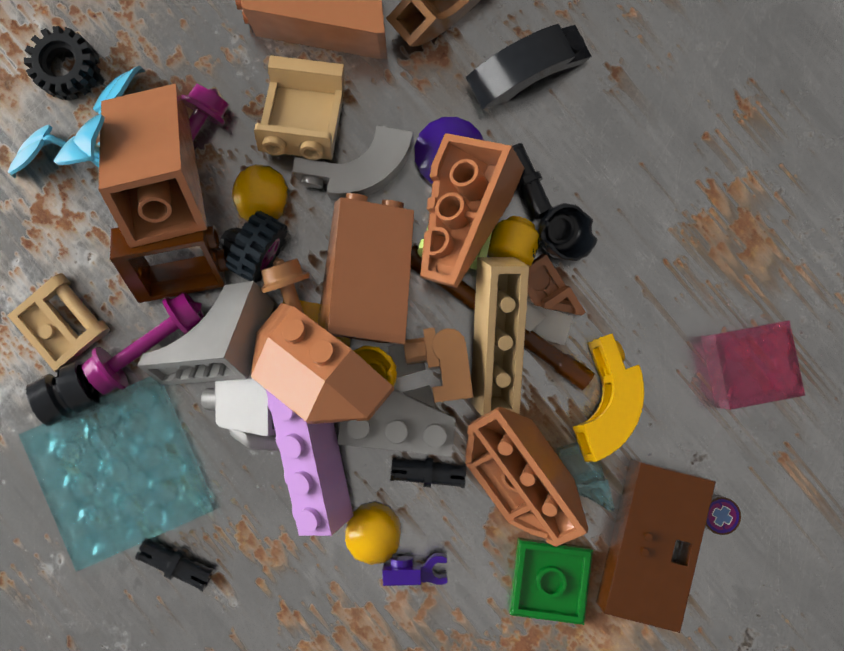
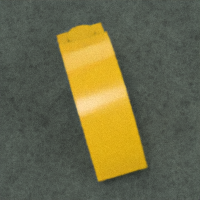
[572,333,644,462]

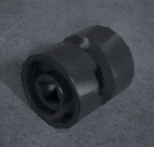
[26,361,101,426]

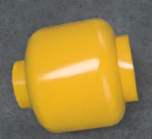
[487,216,540,267]

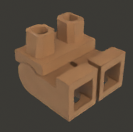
[404,327,473,403]

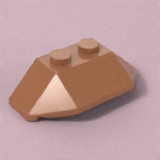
[251,303,395,424]
[466,406,588,547]

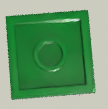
[509,538,593,625]

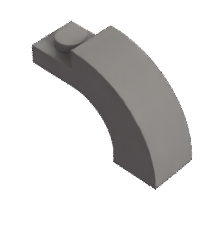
[292,126,414,200]

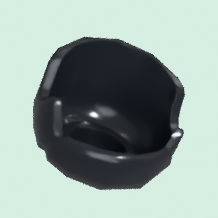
[538,203,597,261]

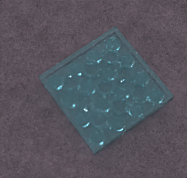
[19,376,217,572]

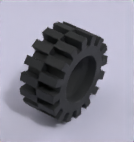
[24,26,101,100]

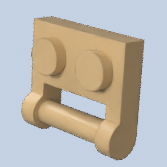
[7,273,110,372]

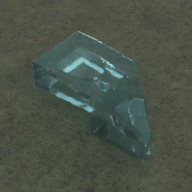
[557,442,615,511]

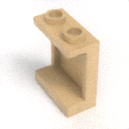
[254,55,345,160]

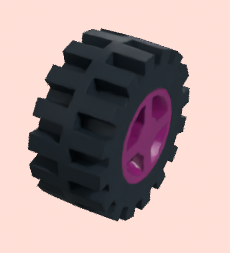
[226,211,288,283]

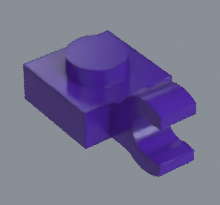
[382,553,448,586]

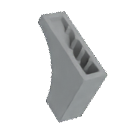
[137,281,275,385]

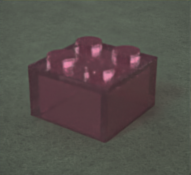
[701,320,805,410]

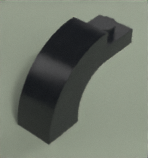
[466,23,592,109]

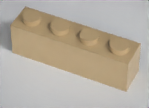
[470,257,529,416]

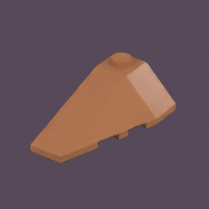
[420,133,524,288]

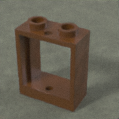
[110,220,229,303]

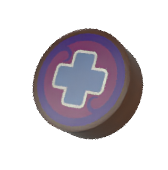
[705,496,741,535]

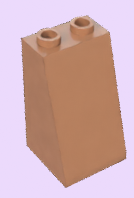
[235,0,388,59]
[98,83,207,248]
[318,193,414,344]

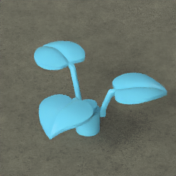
[8,66,145,178]

